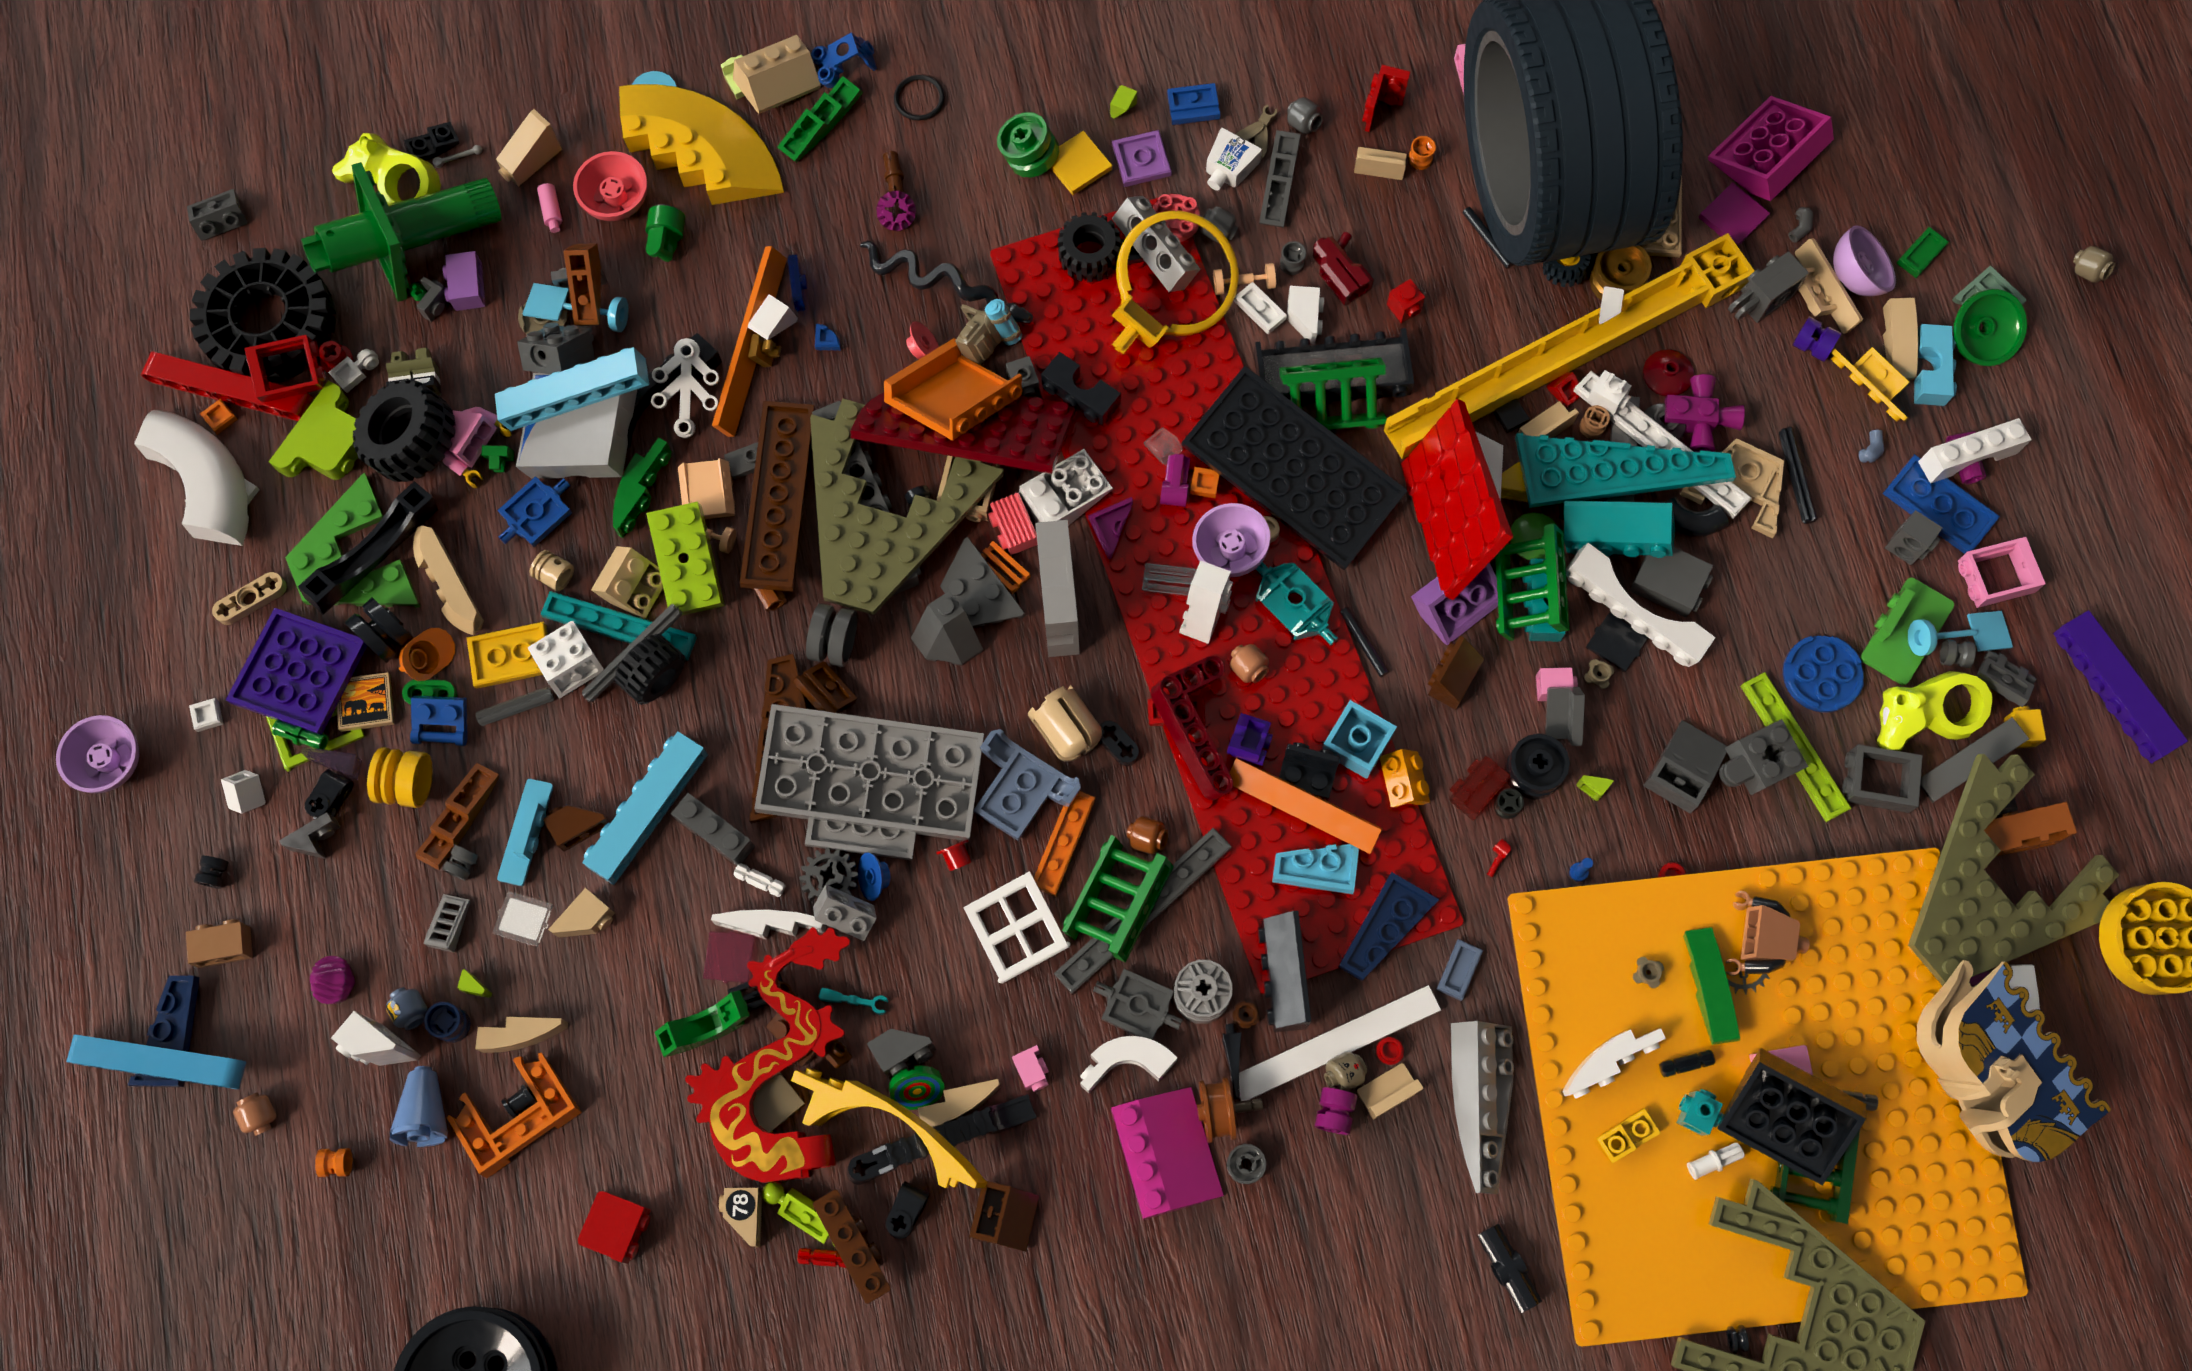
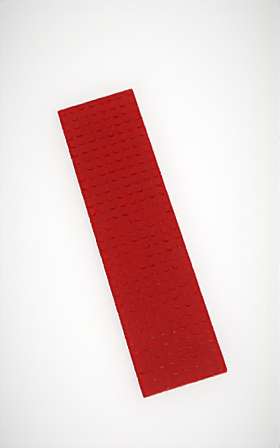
[990,194,1463,994]

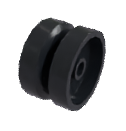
[344,597,413,664]
[1504,733,1570,800]

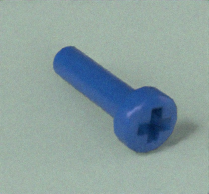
[1569,858,1593,882]

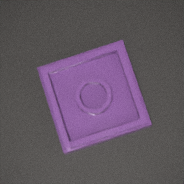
[1112,130,1172,187]

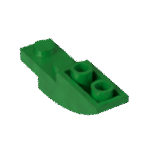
[613,438,672,538]

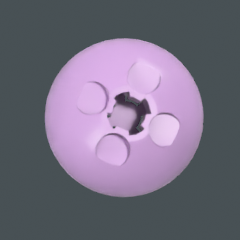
[1833,226,1896,296]
[1192,503,1270,577]
[56,715,139,793]

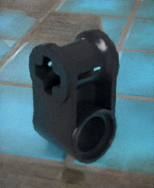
[304,769,354,819]
[886,1181,930,1239]

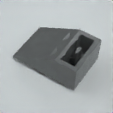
[1643,720,1727,813]

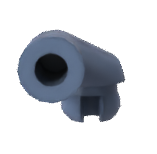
[1858,430,1884,463]

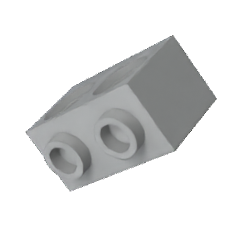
[813,884,876,941]

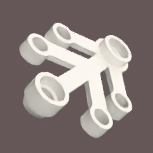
[651,338,720,438]

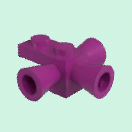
[1665,374,1745,452]

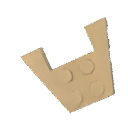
[1680,438,1784,538]

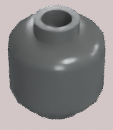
[1287,97,1324,134]
[1199,206,1238,244]

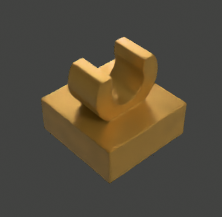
[748,334,781,368]

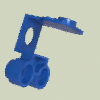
[811,32,877,88]

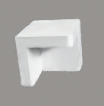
[221,770,265,814]

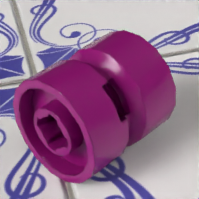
[1314,1087,1358,1135]

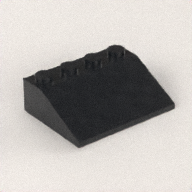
[1717,1048,1866,1186]

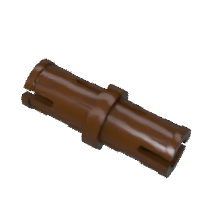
[883,151,904,202]

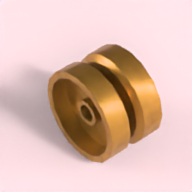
[1589,245,1652,301]

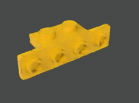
[1831,347,1910,422]

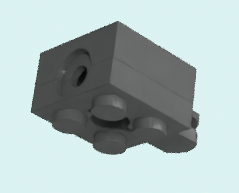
[1728,251,1809,323]
[517,323,595,374]
[1719,719,1809,795]

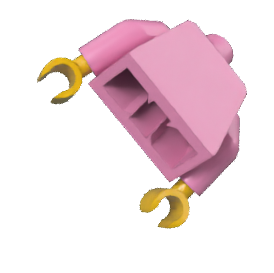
[442,407,512,488]

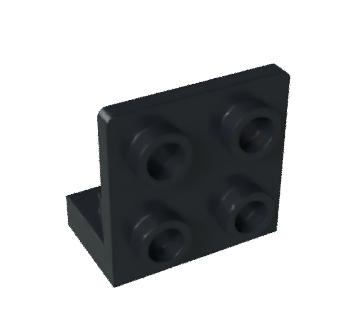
[1279,742,1340,801]

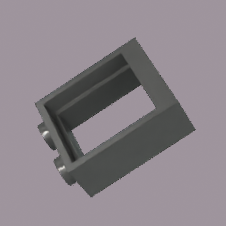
[1842,745,1922,813]

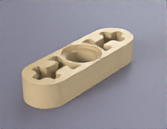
[212,572,287,625]

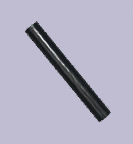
[1462,207,1513,269]
[1340,607,1389,677]

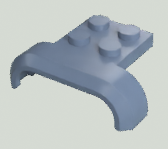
[973,729,1081,841]

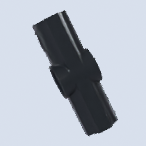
[1476,1223,1542,1313]

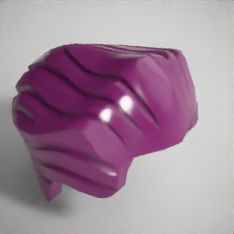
[310,956,355,1004]

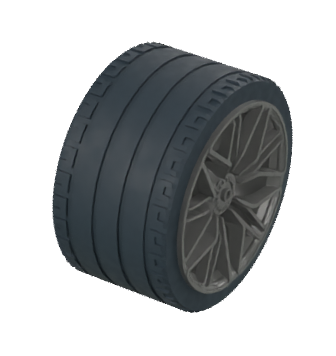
[1464,0,1683,266]

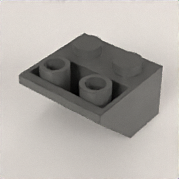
[867,1029,936,1079]

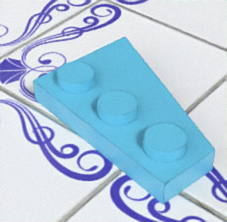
[1272,844,1359,894]

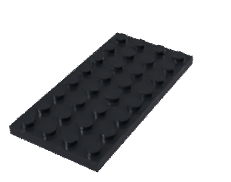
[1181,366,1408,571]

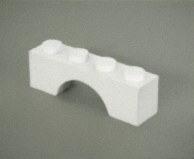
[1918,418,2032,483]

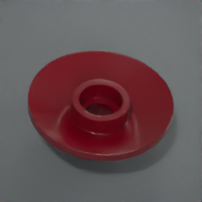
[1643,350,1694,396]

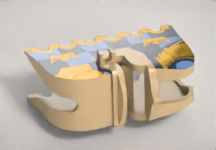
[1917,960,2111,1162]

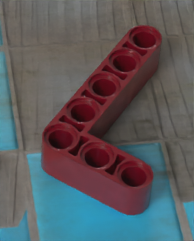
[1151,655,1233,800]

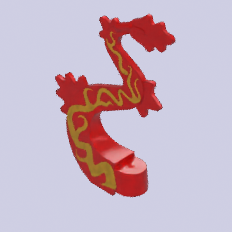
[685,927,851,1183]

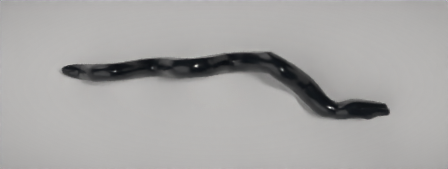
[860,241,1033,323]

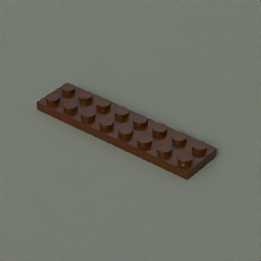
[740,401,815,591]

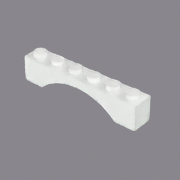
[1566,543,1716,667]

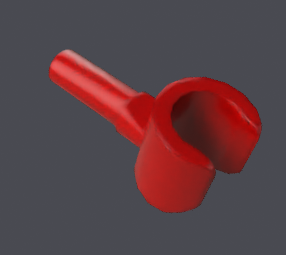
[1487,839,1511,878]

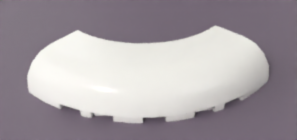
[134,410,249,546]

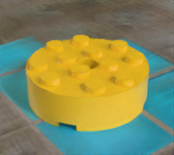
[2099,882,2192,995]

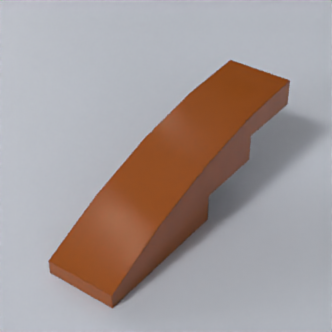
[415,763,500,870]

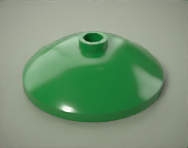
[1954,289,2027,366]

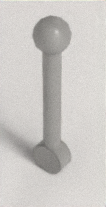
[432,145,482,168]

